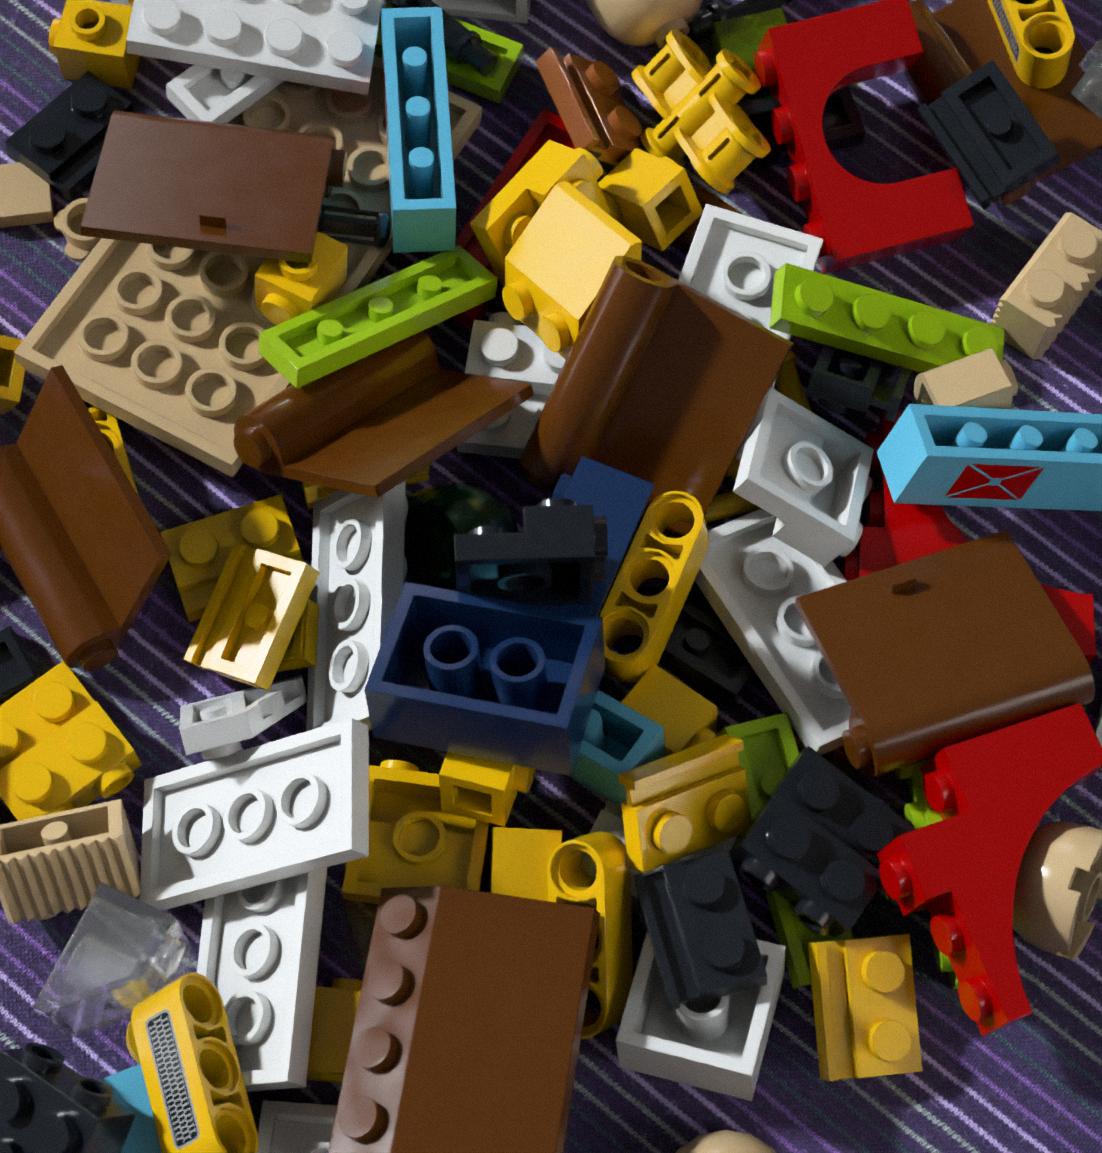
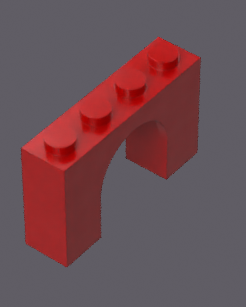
[754,0,974,274]

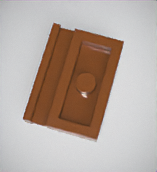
[535,47,649,166]

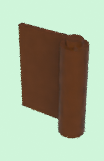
[900,0,1102,205]
[80,110,347,263]
[519,255,794,537]
[233,330,534,498]
[0,365,172,671]
[795,530,1095,777]

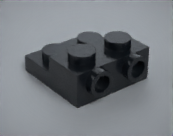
[454,498,608,606]
[729,746,915,937]
[0,1043,136,1153]

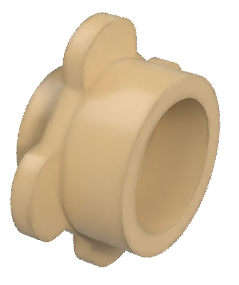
[54,198,101,262]

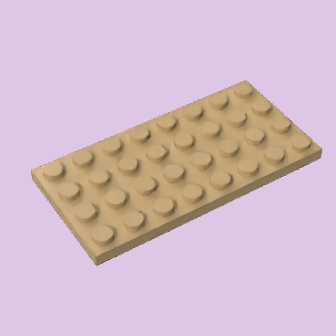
[14,55,482,477]

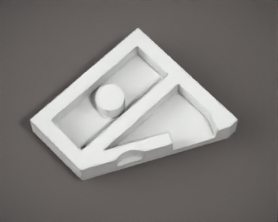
[179,675,307,759]

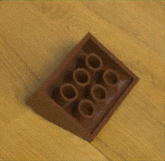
[328,886,600,1153]

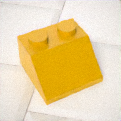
[502,180,642,360]

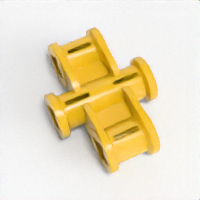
[631,29,771,194]

